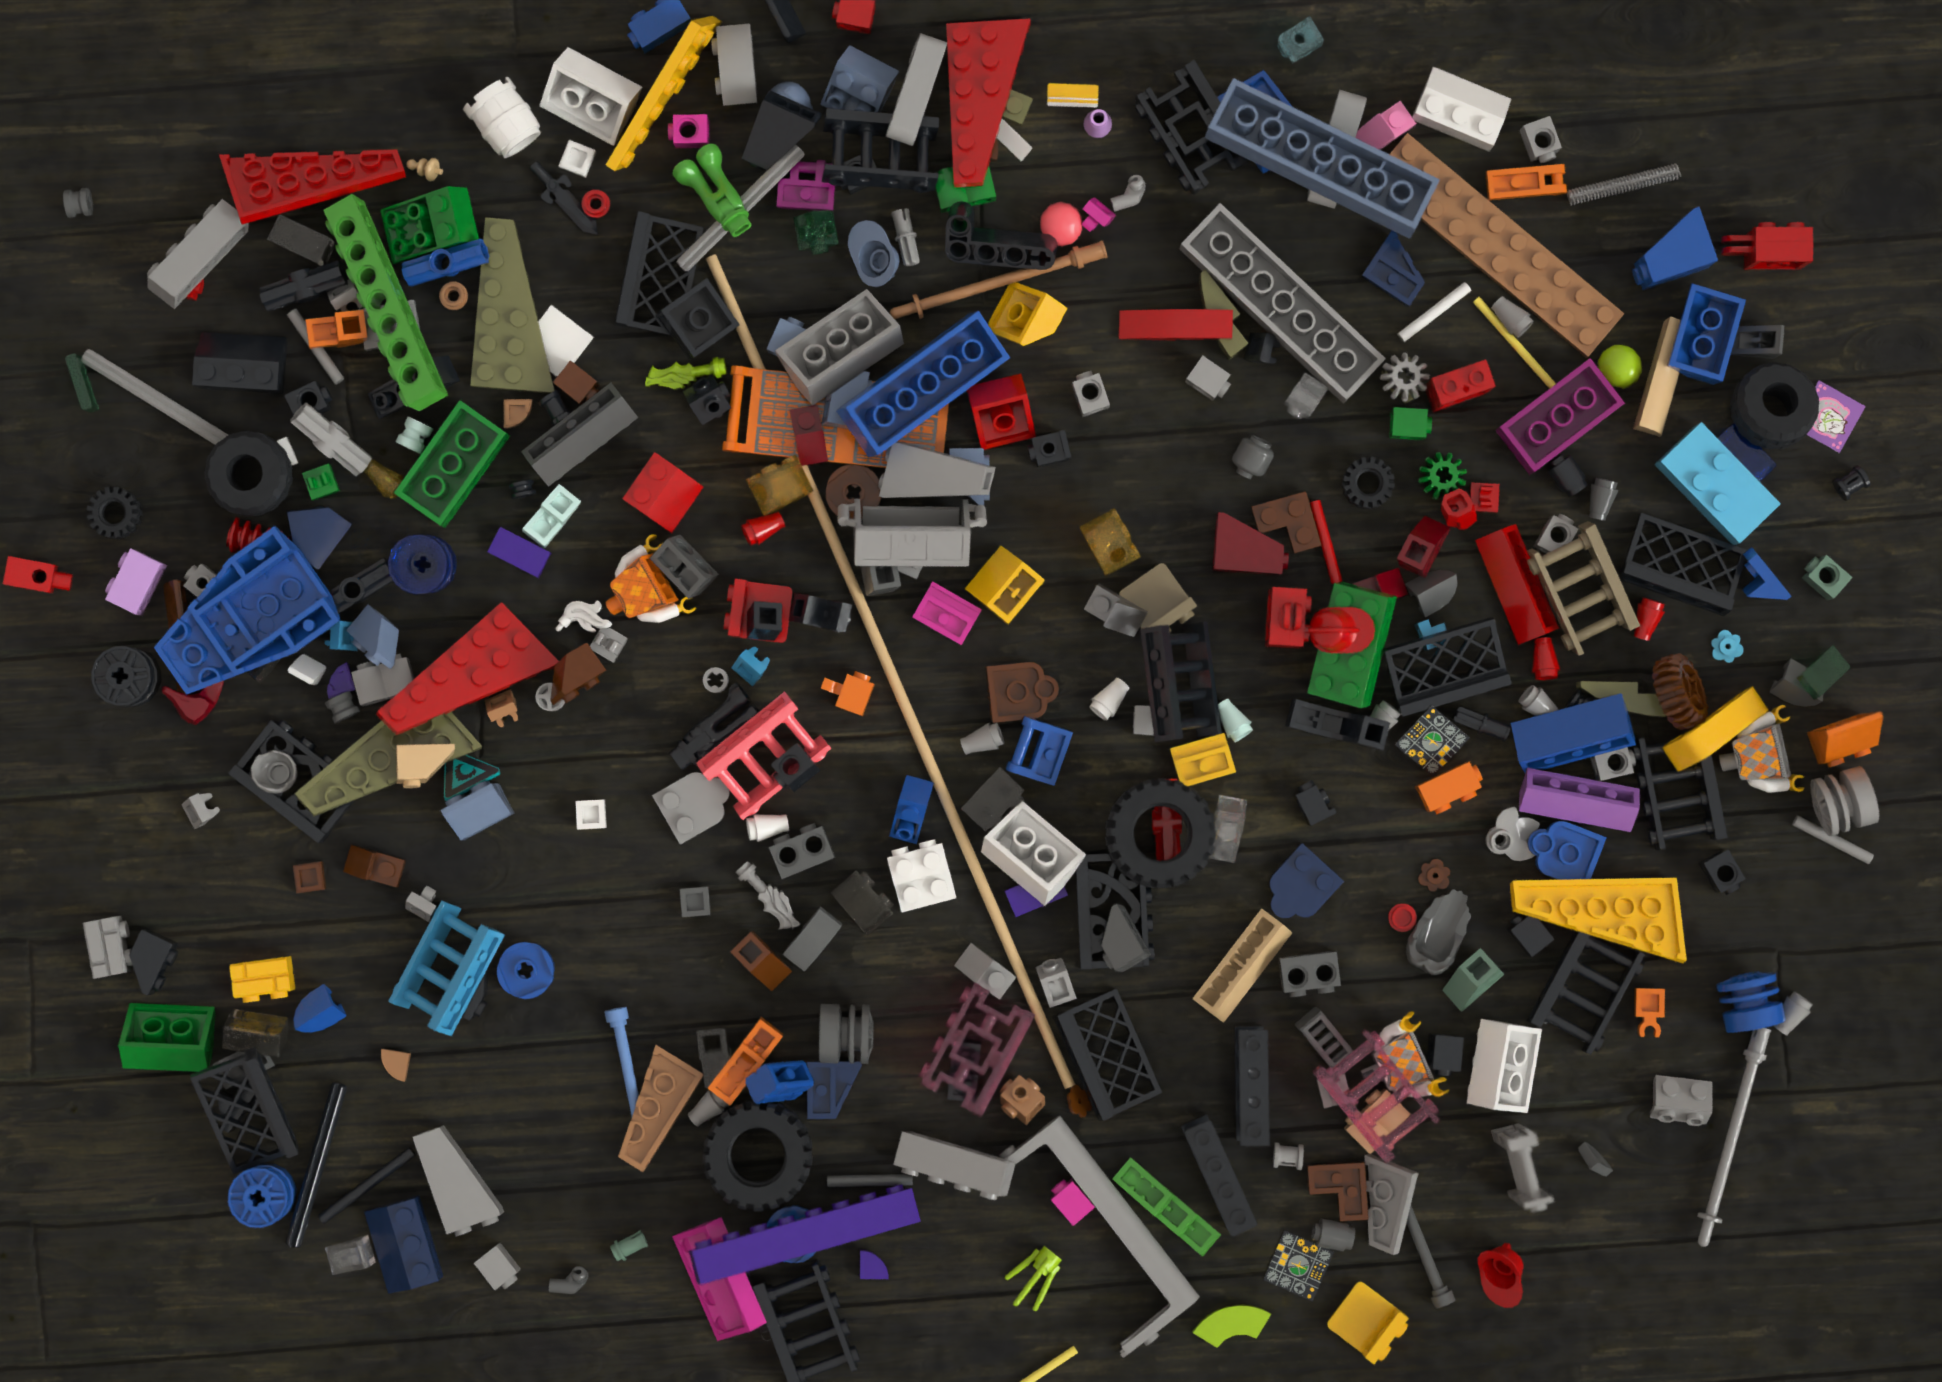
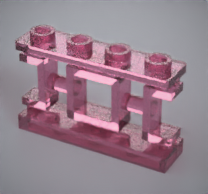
[918,983,1035,1117]

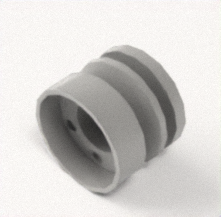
[1810,766,1879,836]

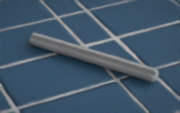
[677,145,805,272]
[81,349,228,445]

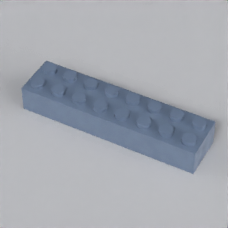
[1205,78,1440,239]

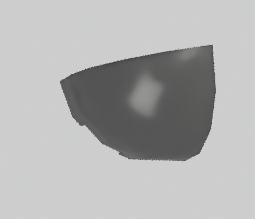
[1405,570,1458,617]
[1770,659,1823,707]

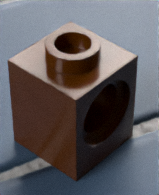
[553,360,600,405]

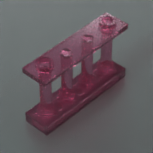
[1312,1029,1440,1164]

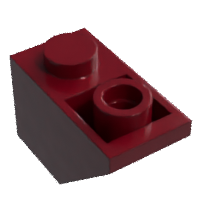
[1397,516,1451,578]

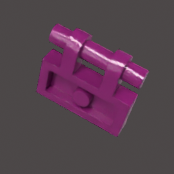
[777,160,835,212]

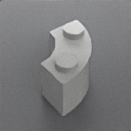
[711,24,757,106]

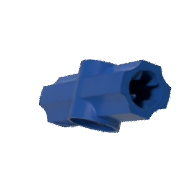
[401,239,490,287]

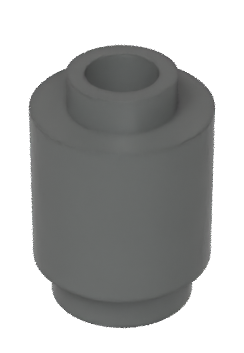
[1311,1218,1355,1252]

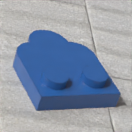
[1527,821,1607,880]

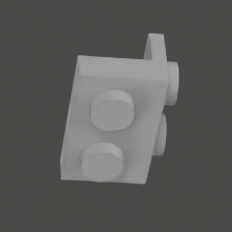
[1650,1075,1712,1126]

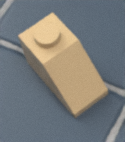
[396,744,455,788]

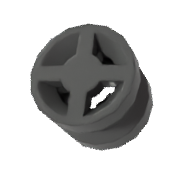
[63,187,93,218]
[325,691,360,724]

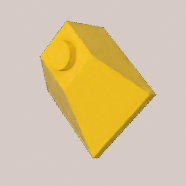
[988,282,1067,346]

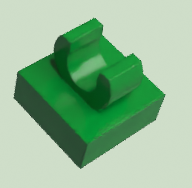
[302,464,340,501]

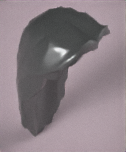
[1406,889,1471,975]

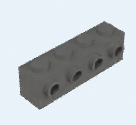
[521,383,638,487]

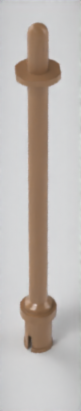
[890,240,1108,319]

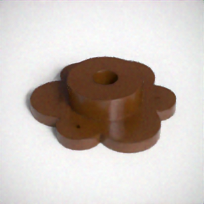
[1418,859,1450,892]
[1067,1085,1092,1117]

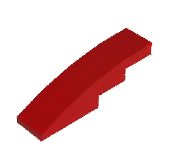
[1119,309,1233,341]

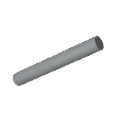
[287,309,344,385]
[1792,815,1874,864]

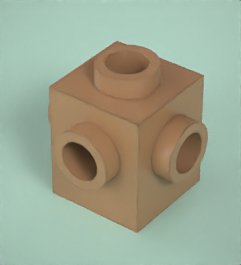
[1000,1075,1045,1125]

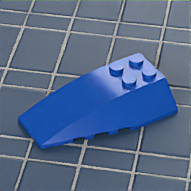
[154,526,341,695]

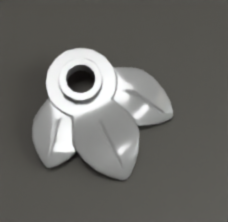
[1486,806,1540,861]

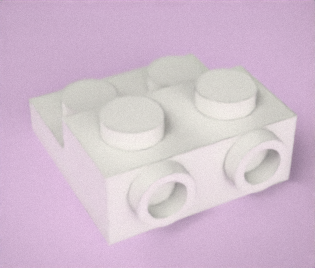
[887,839,956,912]

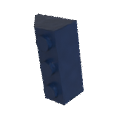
[364,1195,444,1294]

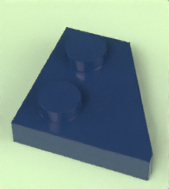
[1361,230,1425,307]
[807,1061,862,1119]

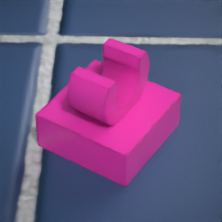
[1081,197,1116,232]

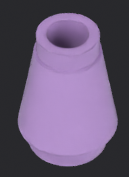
[1084,109,1112,138]

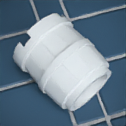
[463,77,541,158]

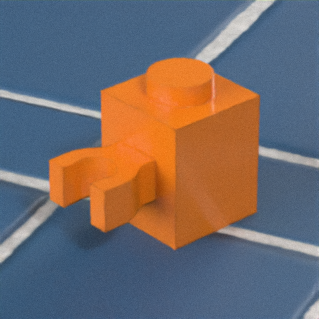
[821,671,875,716]

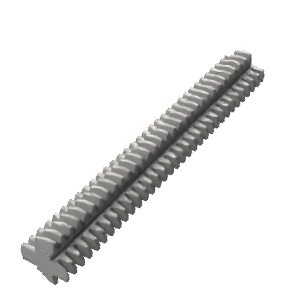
[1567,163,1681,205]

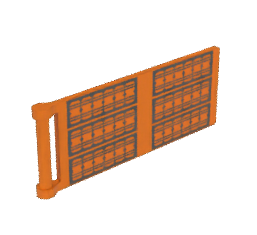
[722,366,949,468]

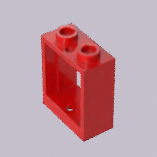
[1425,360,1496,412]

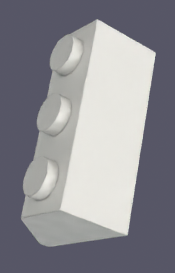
[540,47,642,146]
[1412,67,1511,151]
[981,801,1086,906]
[1467,1019,1542,1113]

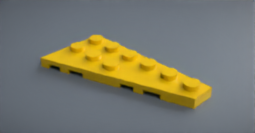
[1510,878,1687,963]

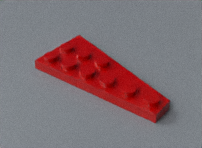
[946,19,1031,188]
[376,602,559,735]

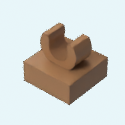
[485,689,518,727]

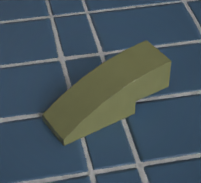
[1199,270,1248,360]
[1576,681,1666,717]

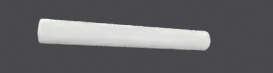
[1397,282,1471,342]

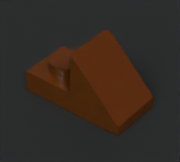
[343,845,406,887]

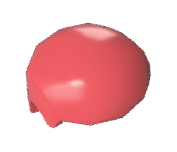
[1040,202,1082,247]

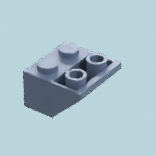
[821,45,899,113]
[441,781,515,840]

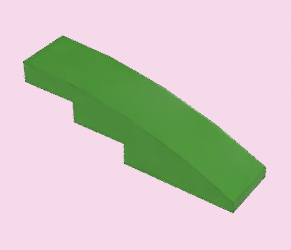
[1113,1157,1221,1256]

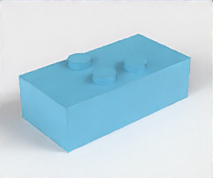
[1654,422,1781,545]

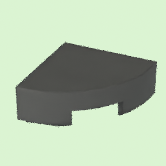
[1578,1142,1613,1176]

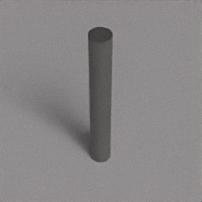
[827,1174,913,1187]

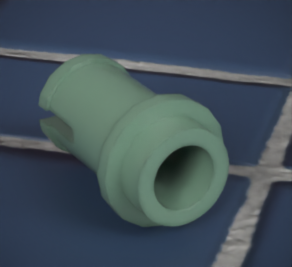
[610,1230,649,1261]

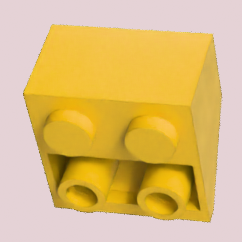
[965,546,1045,625]

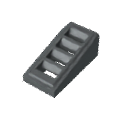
[1295,1007,1355,1071]

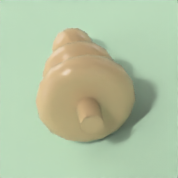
[407,158,443,181]

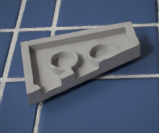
[1365,1154,1418,1255]

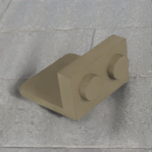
[1119,563,1197,632]

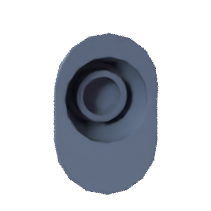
[848,220,899,287]

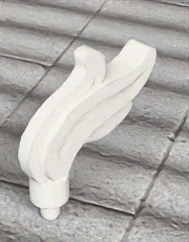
[556,601,612,632]

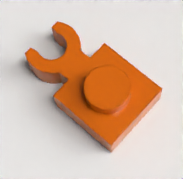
[1634,988,1665,1037]

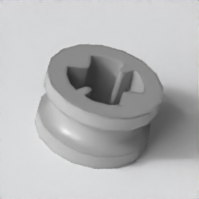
[703,667,729,693]

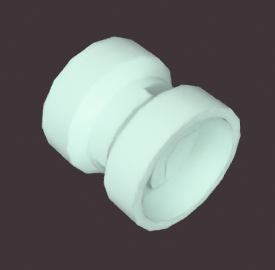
[395,417,433,454]

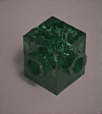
[793,210,839,255]

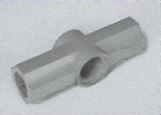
[290,403,372,476]

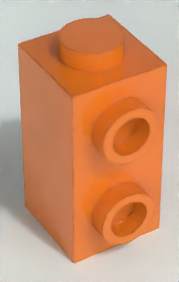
[1415,762,1483,815]

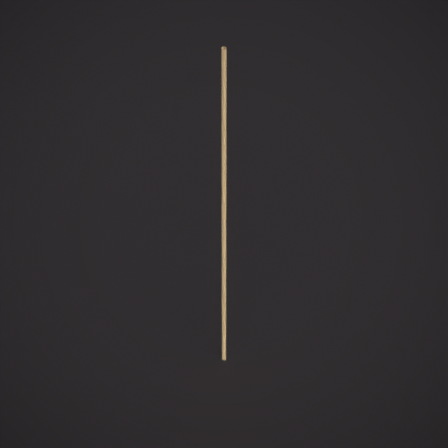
[706,254,1075,1089]

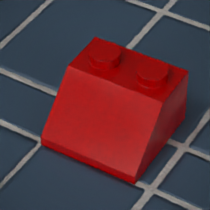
[967,373,1036,450]
[622,452,704,533]

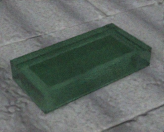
[65,353,99,413]
[1797,646,1851,700]

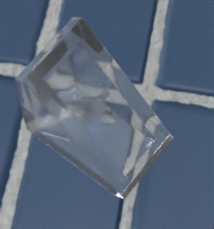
[325,1235,376,1275]

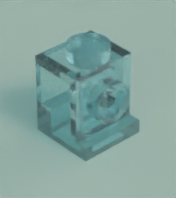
[1277,16,1324,63]

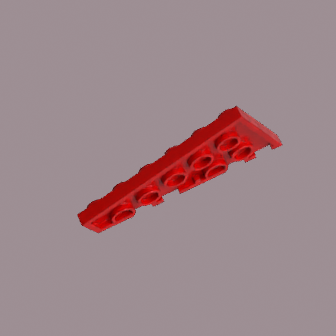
[219,149,406,225]

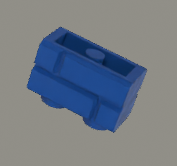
[745,1060,814,1104]

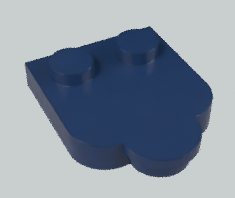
[1269,843,1344,918]

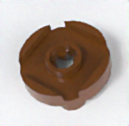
[826,465,882,520]

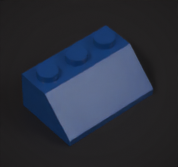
[1668,284,1746,385]

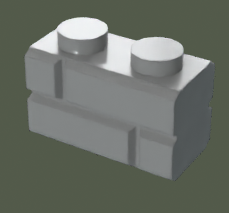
[83,916,132,979]

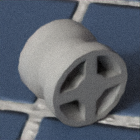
[535,683,565,711]

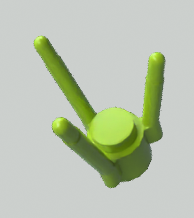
[1005,1246,1062,1311]

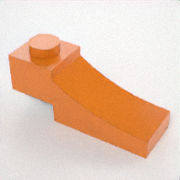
[708,1017,783,1105]

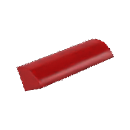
[1475,524,1559,645]

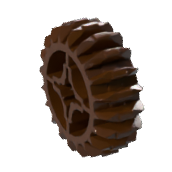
[1652,653,1709,730]

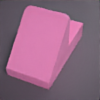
[1355,101,1416,150]

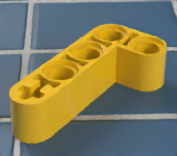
[1662,686,1768,772]

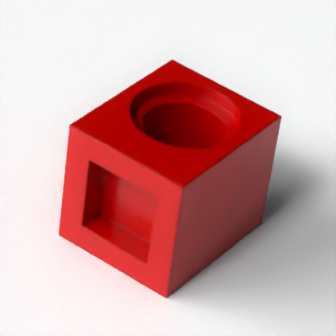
[832,0,876,34]

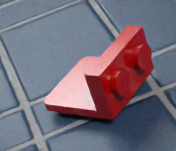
[724,579,793,643]

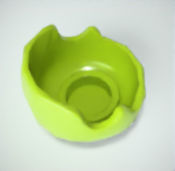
[1598,345,1642,389]

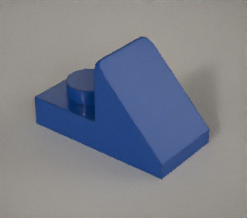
[1742,547,1791,600]

